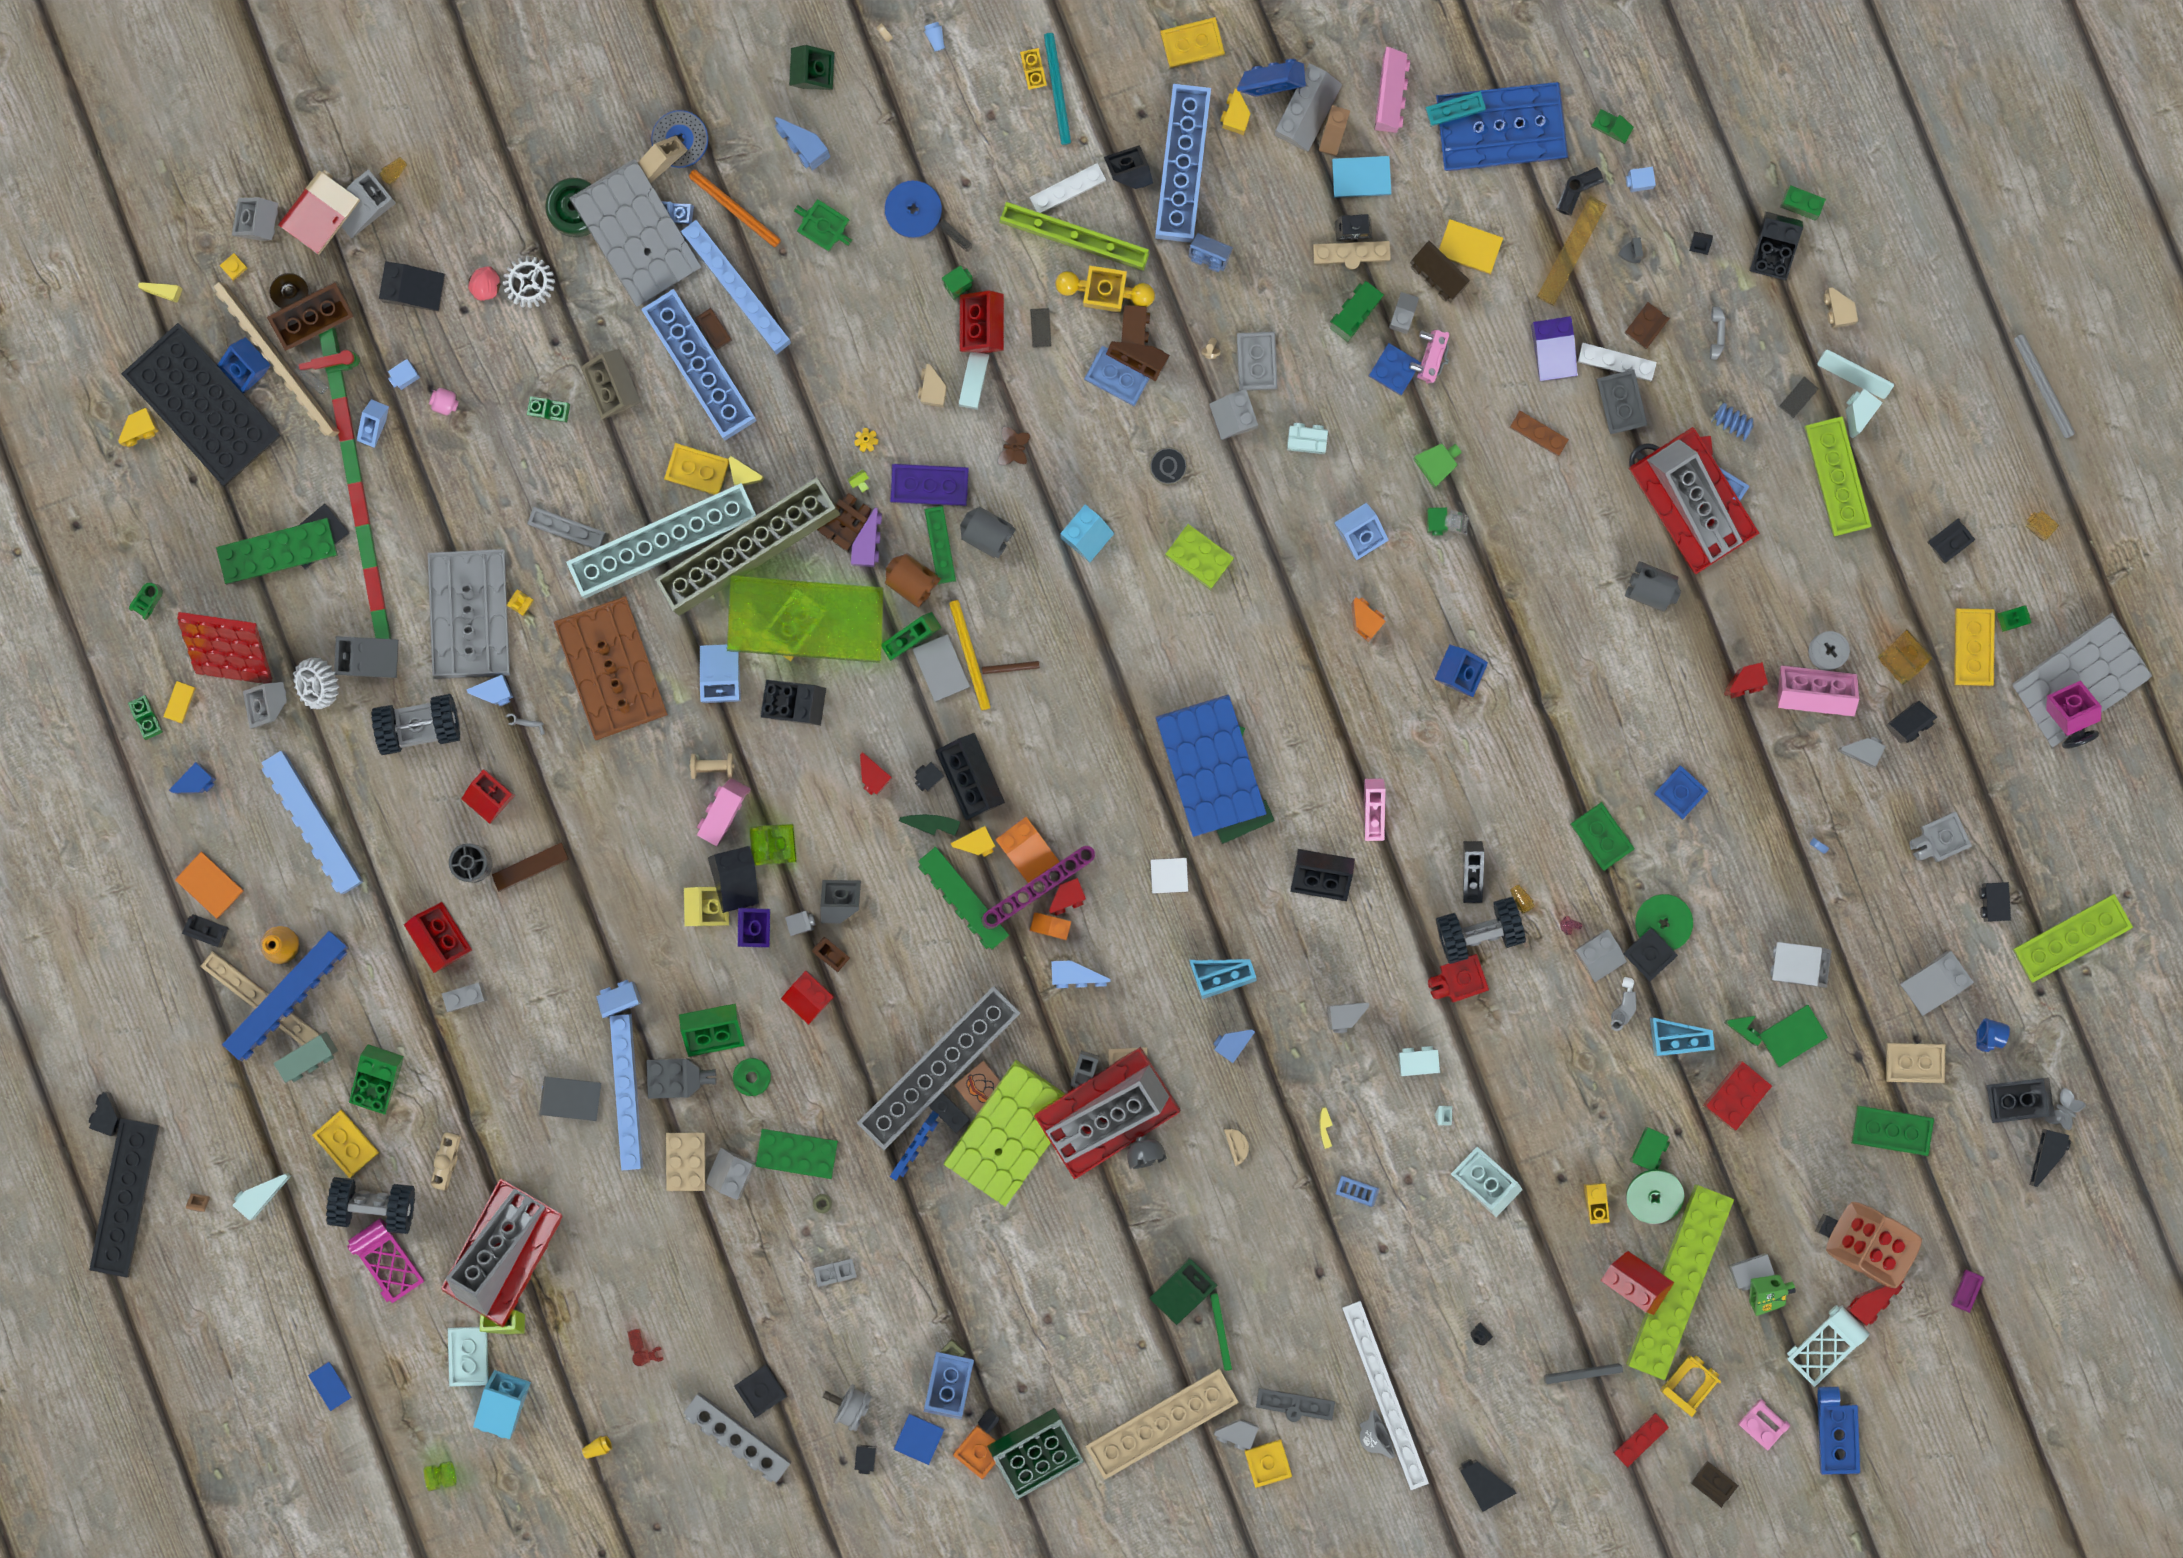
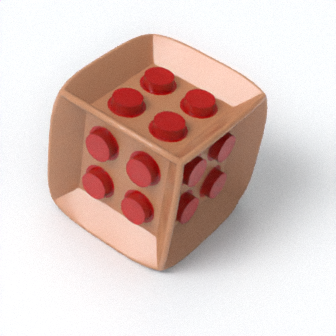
[1826,1202,1922,1288]

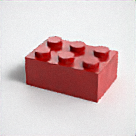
[1702,1061,1772,1131]

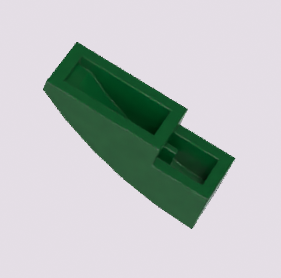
[899,814,961,836]

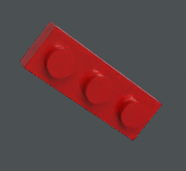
[1613,1413,1669,1468]

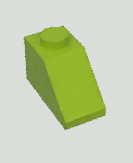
[479,1310,525,1334]

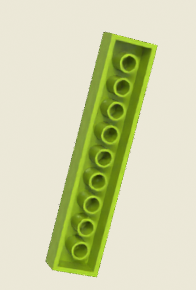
[1626,1184,1734,1380]

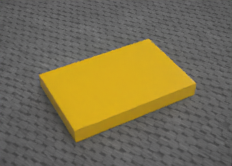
[1160,17,1225,69]
[1439,219,1503,274]
[664,443,729,495]
[312,1109,380,1178]

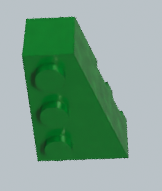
[1330,281,1384,342]

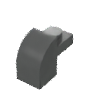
[1070,1050,1099,1087]

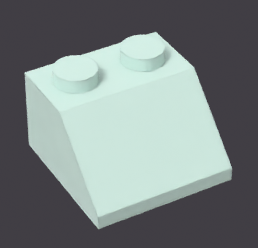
[1846,389,1882,438]

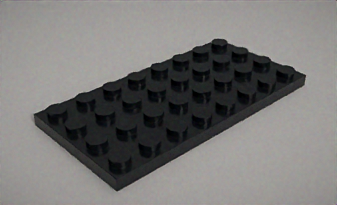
[121,323,281,487]

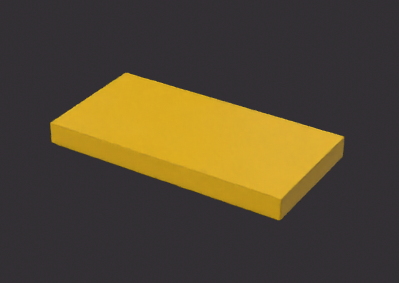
[1954,608,1995,686]

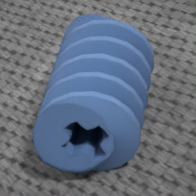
[1711,403,1754,441]

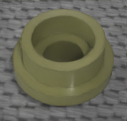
[813,1194,832,1213]

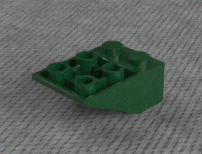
[1149,1257,1218,1325]

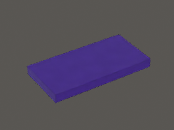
[890,464,969,506]

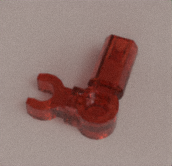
[627,1328,664,1366]

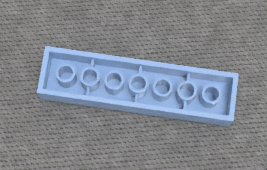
[1155,84,1211,243]
[641,289,757,441]

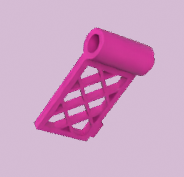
[347,1218,425,1303]

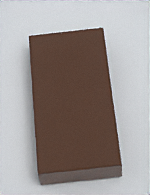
[695,308,732,350]

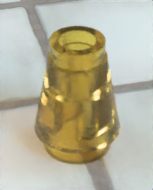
[379,157,407,185]
[1510,885,1535,914]

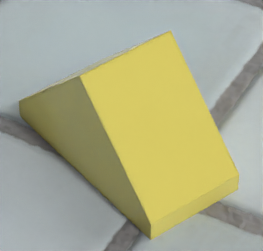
[729,456,764,486]

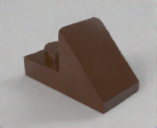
[812,937,850,972]

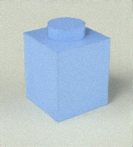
[1625,167,1656,192]
[388,359,421,390]

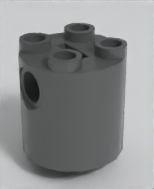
[960,507,1016,559]
[1625,561,1681,612]
[449,844,492,883]

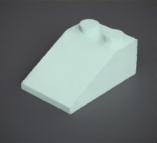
[1451,1147,1522,1217]

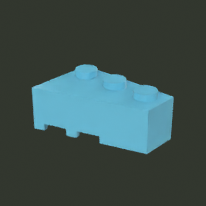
[1189,959,1257,999]
[1650,1017,1715,1056]

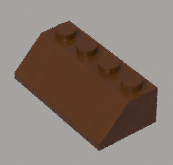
[267,280,354,351]

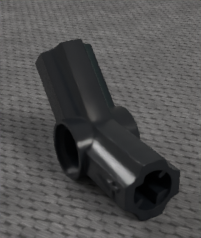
[1556,167,1604,216]

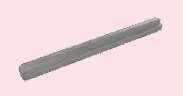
[2014,334,2075,438]

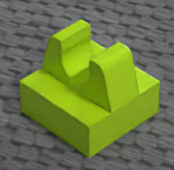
[847,469,869,493]

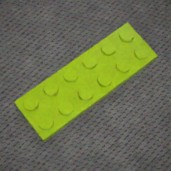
[1804,416,1872,537]
[2012,894,2133,983]

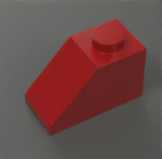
[860,752,892,796]

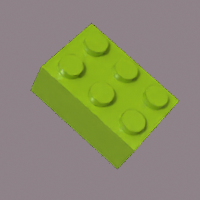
[1165,524,1234,591]

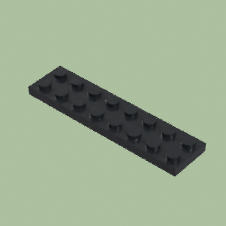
[89,1118,160,1278]

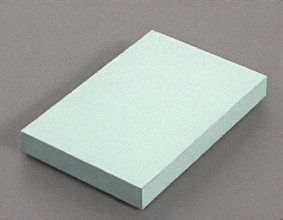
[448,1327,489,1387]

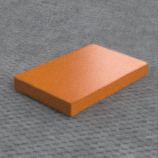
[175,852,244,919]

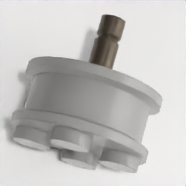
[822,1384,872,1431]

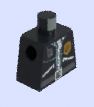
[1335,214,1372,241]

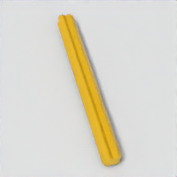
[949,600,991,711]

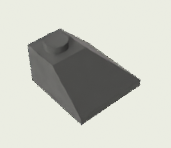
[820,880,861,923]

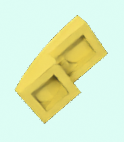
[1319,1107,1332,1149]

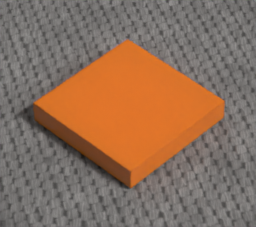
[953,1425,997,1480]

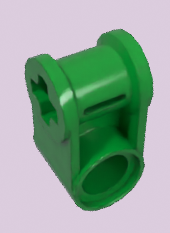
[129,583,163,620]

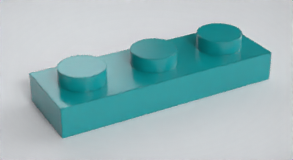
[1425,91,1486,127]

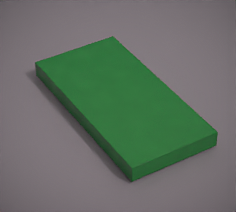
[1851,1105,1934,1156]

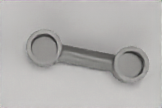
[1710,306,1726,360]

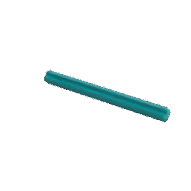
[1044,33,1071,145]

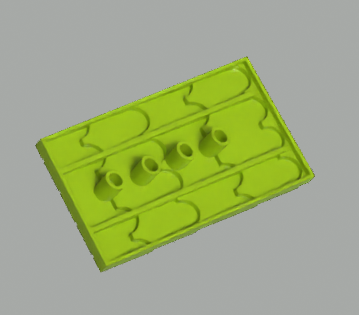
[943,1060,1065,1207]

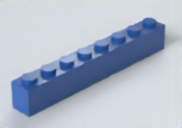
[222,931,349,1061]

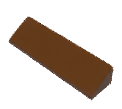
[492,842,570,892]

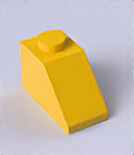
[951,826,996,857]

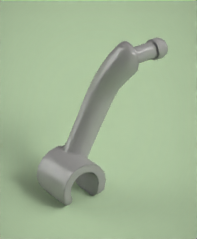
[506,714,545,735]

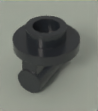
[1471,1322,1493,1346]

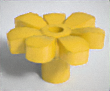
[854,428,879,452]

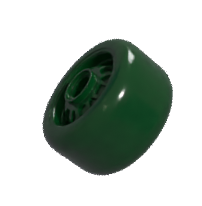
[545,177,591,237]

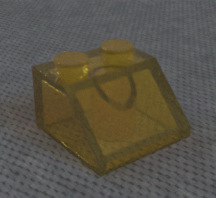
[1877,629,1933,685]

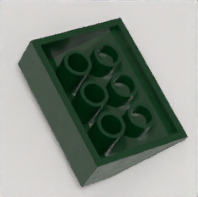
[987,1408,1084,1500]

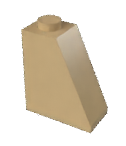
[638,135,687,183]

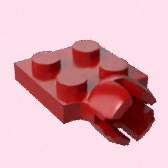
[1428,954,1489,1003]

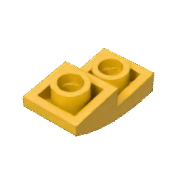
[1020,48,1047,90]

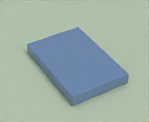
[1084,346,1150,406]

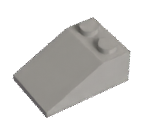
[1900,951,1974,1016]

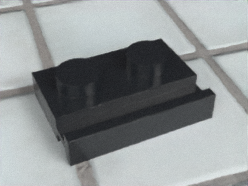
[1927,518,1975,564]

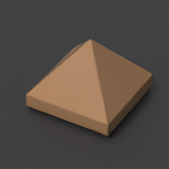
[186,1193,210,1212]

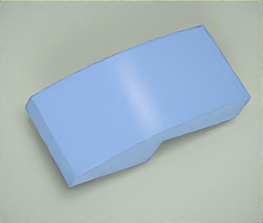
[661,201,694,224]

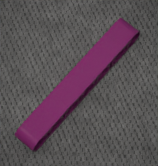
[982,846,1095,929]

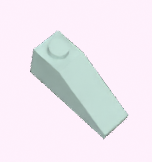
[232,1173,292,1221]

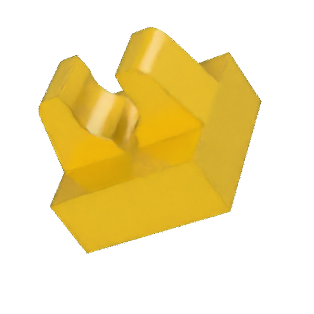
[507,589,534,616]

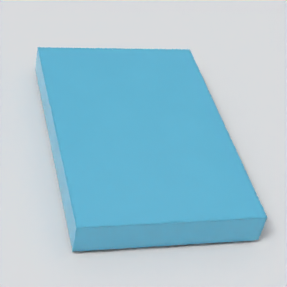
[1332,156,1391,198]

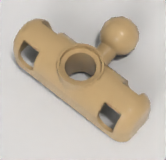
[431,1132,461,1191]

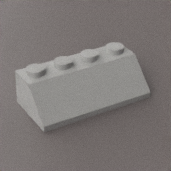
[1274,63,1342,152]

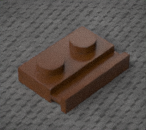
[1624,302,1670,349]

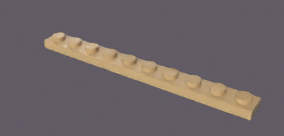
[214,282,339,437]

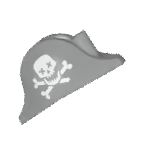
[1360,1410,1395,1459]

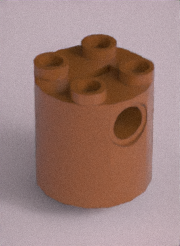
[885,553,941,608]

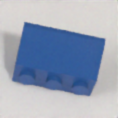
[1237,59,1306,97]

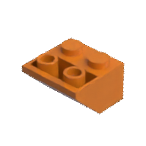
[1351,597,1386,642]

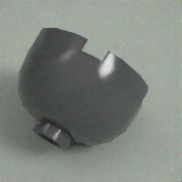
[1127,1136,1167,1169]

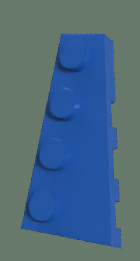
[890,1111,939,1181]

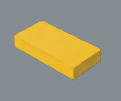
[163,681,196,724]

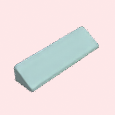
[1817,349,1894,399]

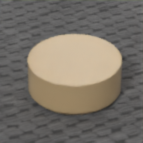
[876,23,893,42]

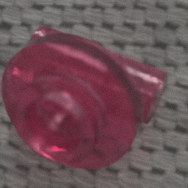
[1560,916,1582,935]

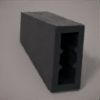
[1459,1459,1517,1512]

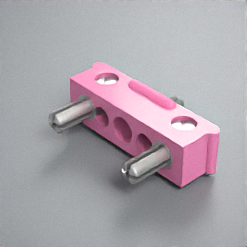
[1409,330,1449,384]

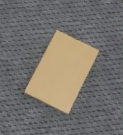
[1886,1043,1945,1083]

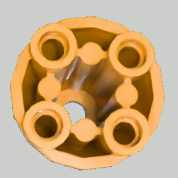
[260,926,300,964]

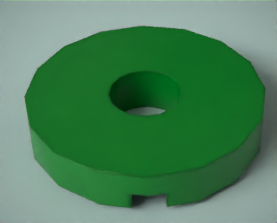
[733,1058,771,1096]

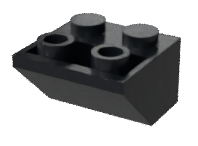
[1886,701,1937,743]

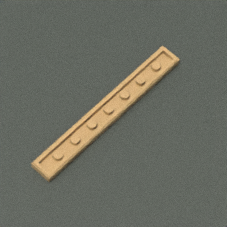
[200,951,321,1046]

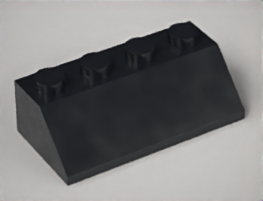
[935,733,1005,820]

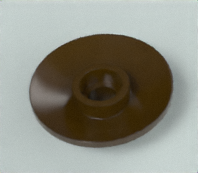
[270,273,308,308]

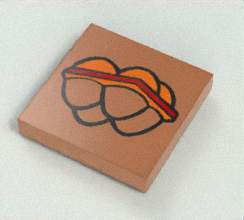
[954,1061,1000,1114]

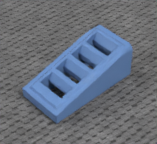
[1335,1176,1380,1207]

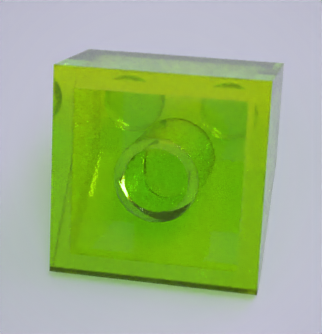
[749,824,797,866]

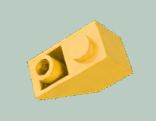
[1220,89,1251,135]
[118,408,159,447]
[1584,1183,1610,1224]

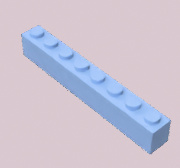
[681,220,791,355]
[261,751,364,894]
[610,1014,643,1170]

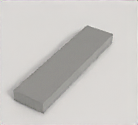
[527,507,606,549]

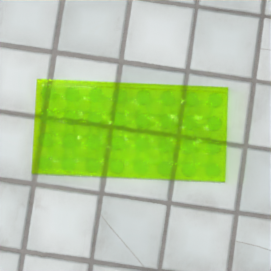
[727,575,884,663]

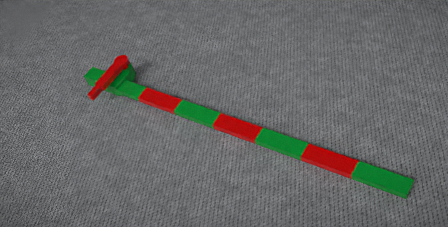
[299,327,391,639]

